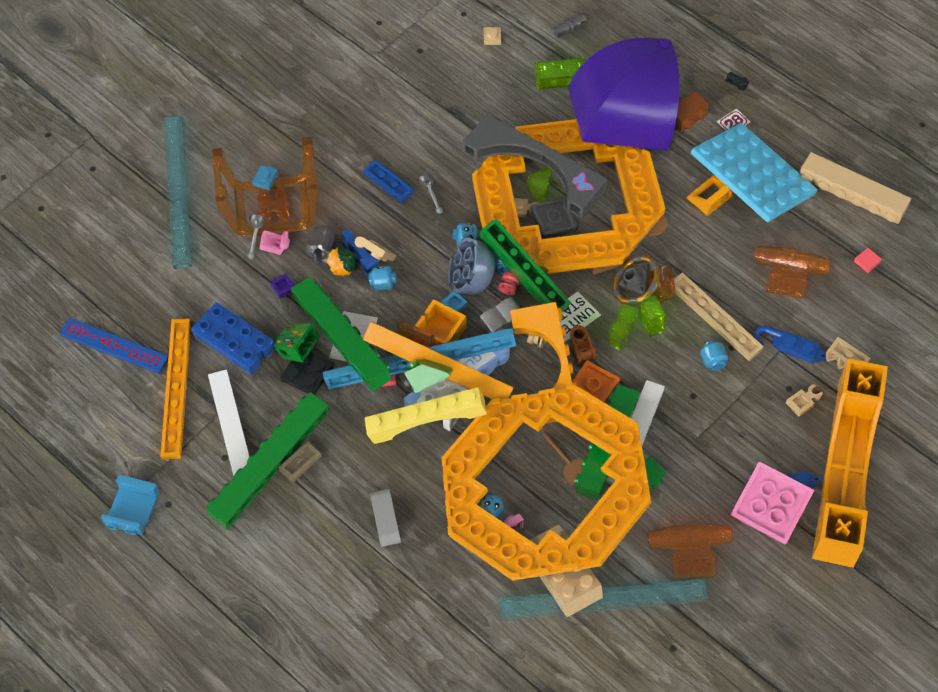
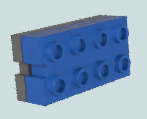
[191,302,277,379]

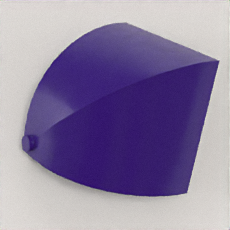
[568,38,679,151]

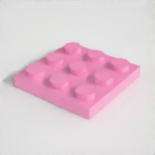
[730,462,814,545]

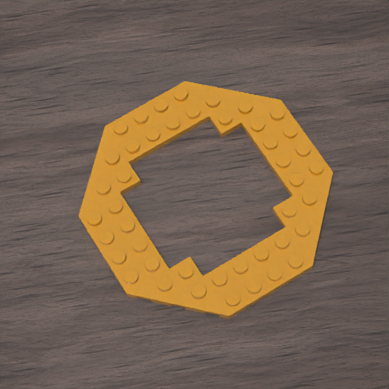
[472,119,665,274]
[441,385,652,581]

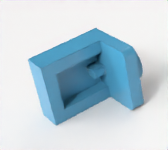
[252,165,280,191]

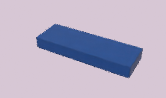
[363,160,414,204]

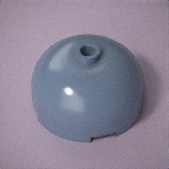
[448,238,495,296]

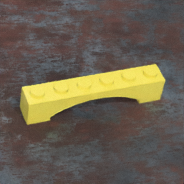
[365,387,487,444]

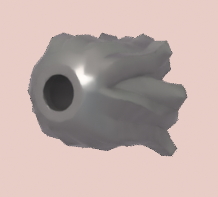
[306,225,336,264]

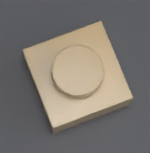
[484,27,501,45]

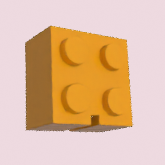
[413,299,467,347]

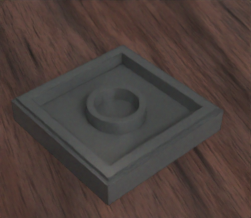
[530,197,577,239]

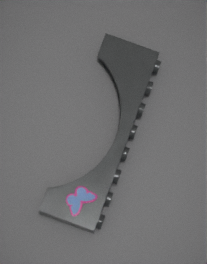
[462,114,608,219]

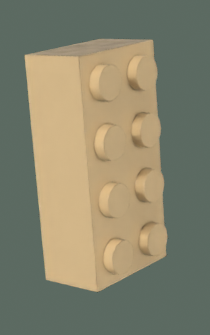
[530,525,603,617]

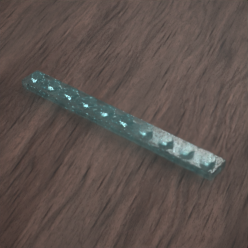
[164,116,192,269]
[498,579,708,621]

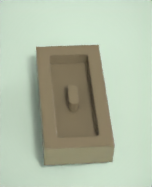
[278,441,322,483]

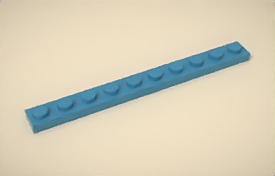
[323,328,516,390]

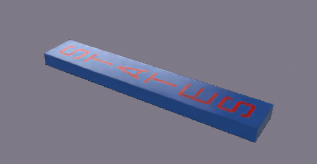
[60,318,168,374]

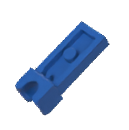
[341,228,379,277]

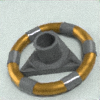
[613,255,661,306]

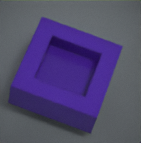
[270,274,294,299]

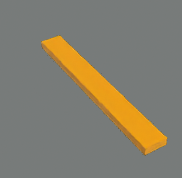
[160,319,191,459]
[363,321,514,400]

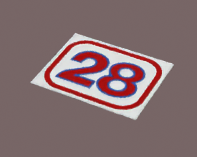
[717,109,750,130]

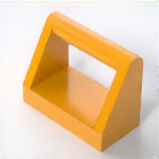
[687,175,734,216]

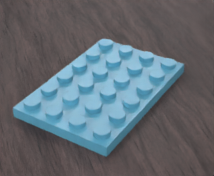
[691,123,818,223]

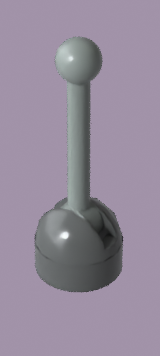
[419,173,443,214]
[247,214,266,259]

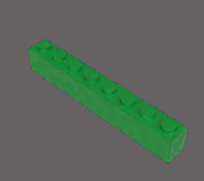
[291,277,392,392]
[207,392,329,530]

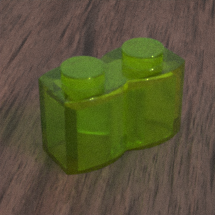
[639,295,667,337]
[608,304,638,350]

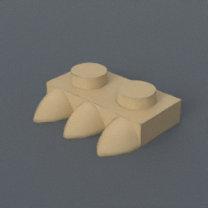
[826,337,871,369]

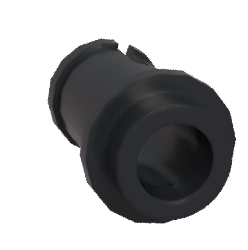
[725,72,749,90]

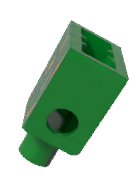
[272,323,320,362]

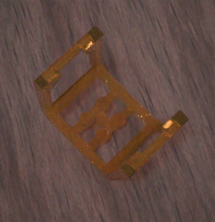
[212,137,318,237]

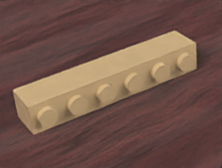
[800,152,912,224]

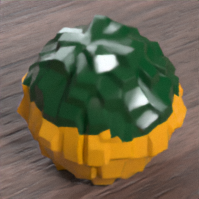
[327,247,356,276]

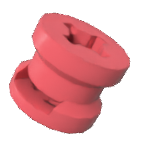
[498,272,520,295]

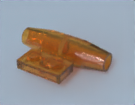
[753,246,831,299]
[648,523,733,580]

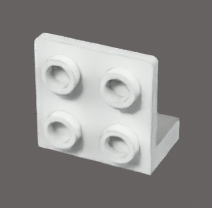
[417,378,468,431]

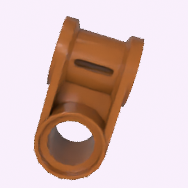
[569,325,596,364]

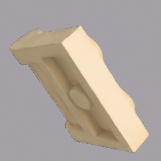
[355,236,397,262]

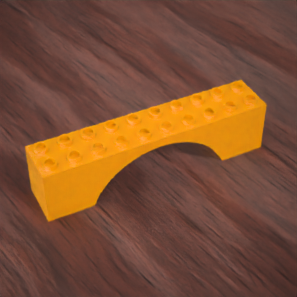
[812,359,888,568]

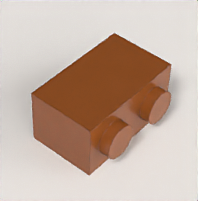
[675,91,709,132]

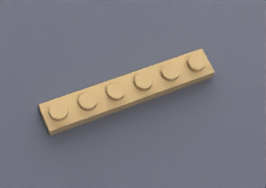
[668,272,764,361]

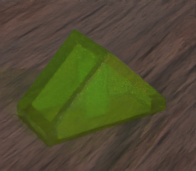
[526,167,552,203]

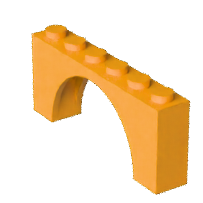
[510,302,576,424]

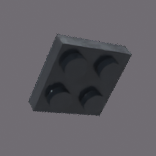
[280,352,334,395]

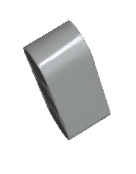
[370,488,401,547]

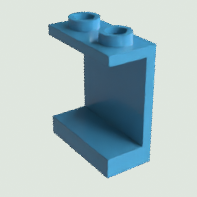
[101,474,160,535]

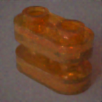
[647,264,676,307]

